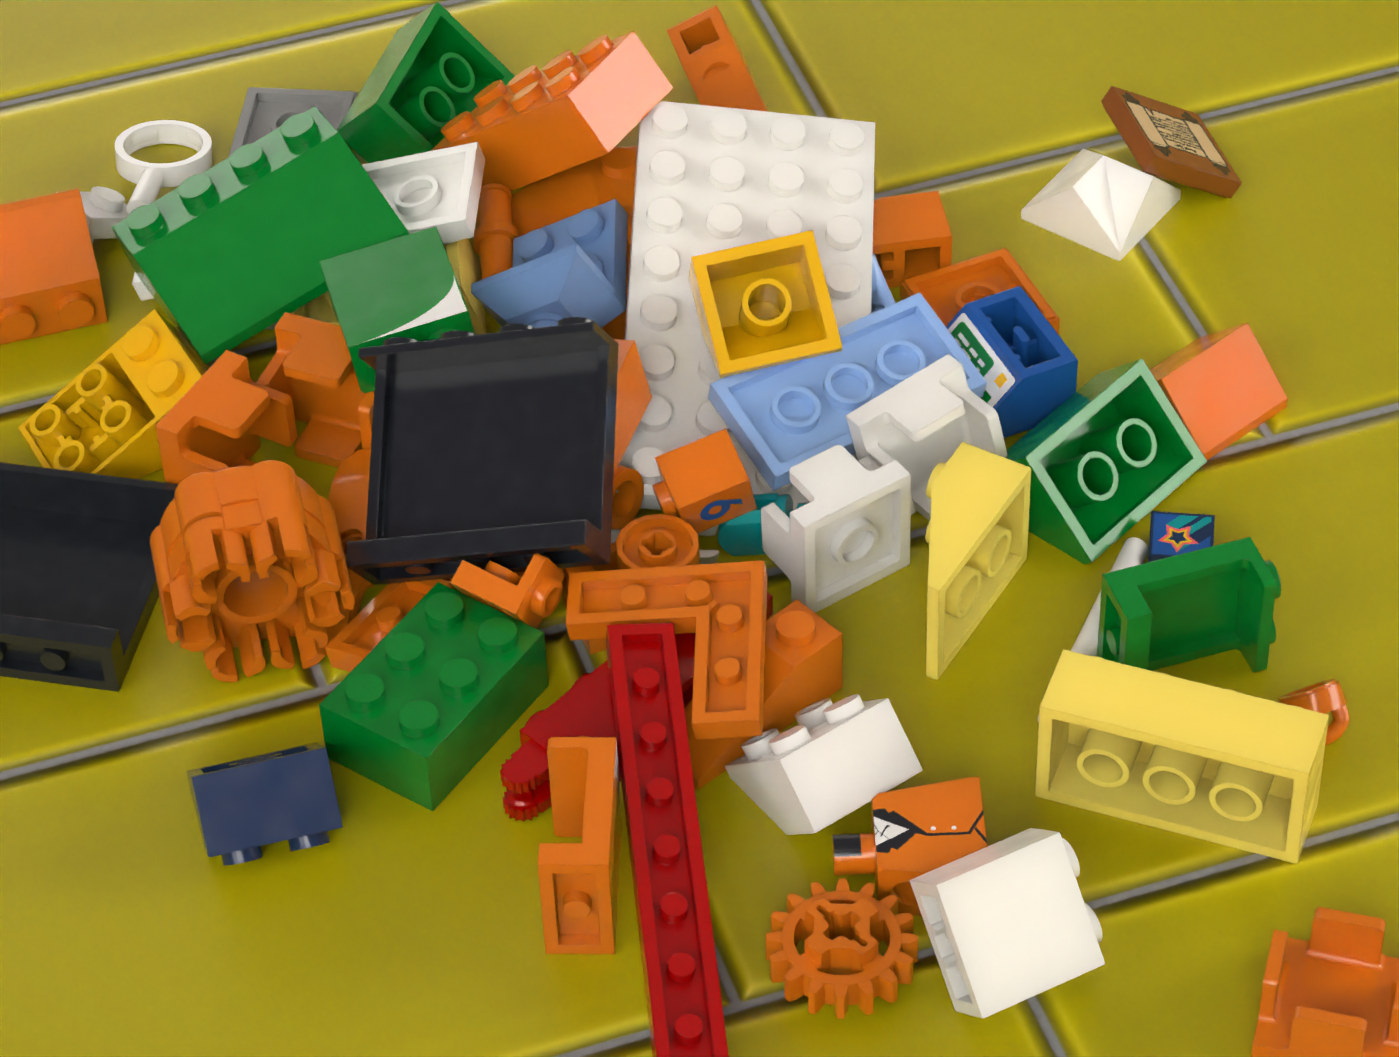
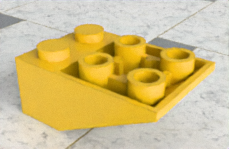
[18,309,210,479]

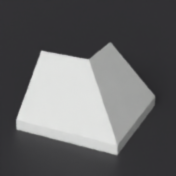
[1021,149,1181,262]

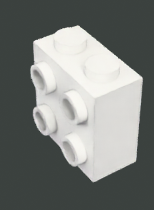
[909,828,1105,1019]

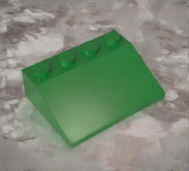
[111,106,409,365]

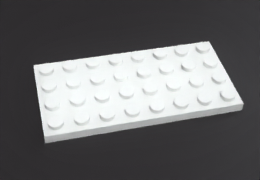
[616,101,875,510]

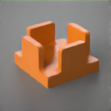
[257,312,374,468]
[155,350,298,484]
[1251,907,1399,1057]

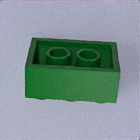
[337,2,515,163]
[1005,358,1207,564]

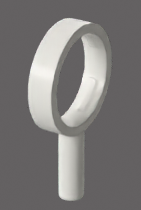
[115,120,213,214]

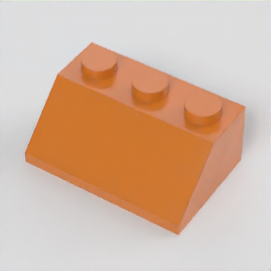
[0,188,108,345]

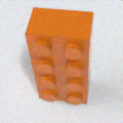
[431,31,673,191]

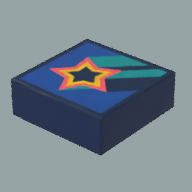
[1148,511,1215,562]

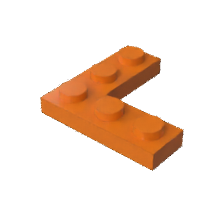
[566,560,768,740]

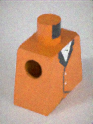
[832,777,987,916]

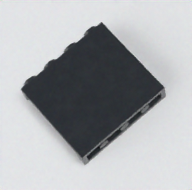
[346,317,619,585]
[0,462,178,692]

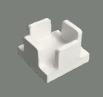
[846,354,1008,521]
[761,445,911,613]

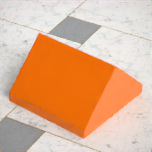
[1150,323,1288,460]

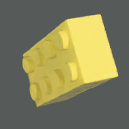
[1035,649,1329,864]

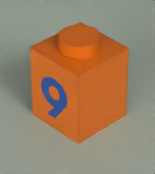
[652,428,757,534]

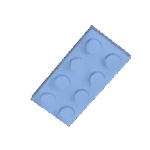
[708,293,987,491]

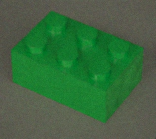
[319,582,549,811]

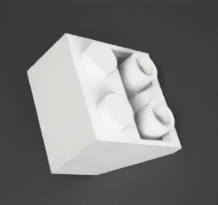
[725,694,923,835]

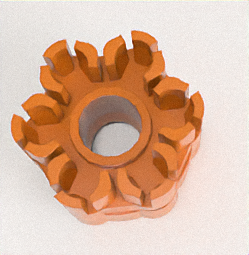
[150,460,355,682]

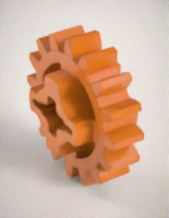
[766,878,918,1019]

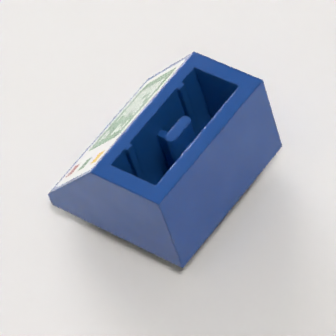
[946,286,1078,438]

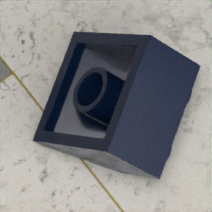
[186,742,343,866]

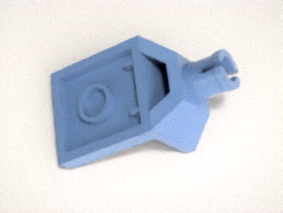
[471,199,628,328]

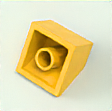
[689,230,843,378]

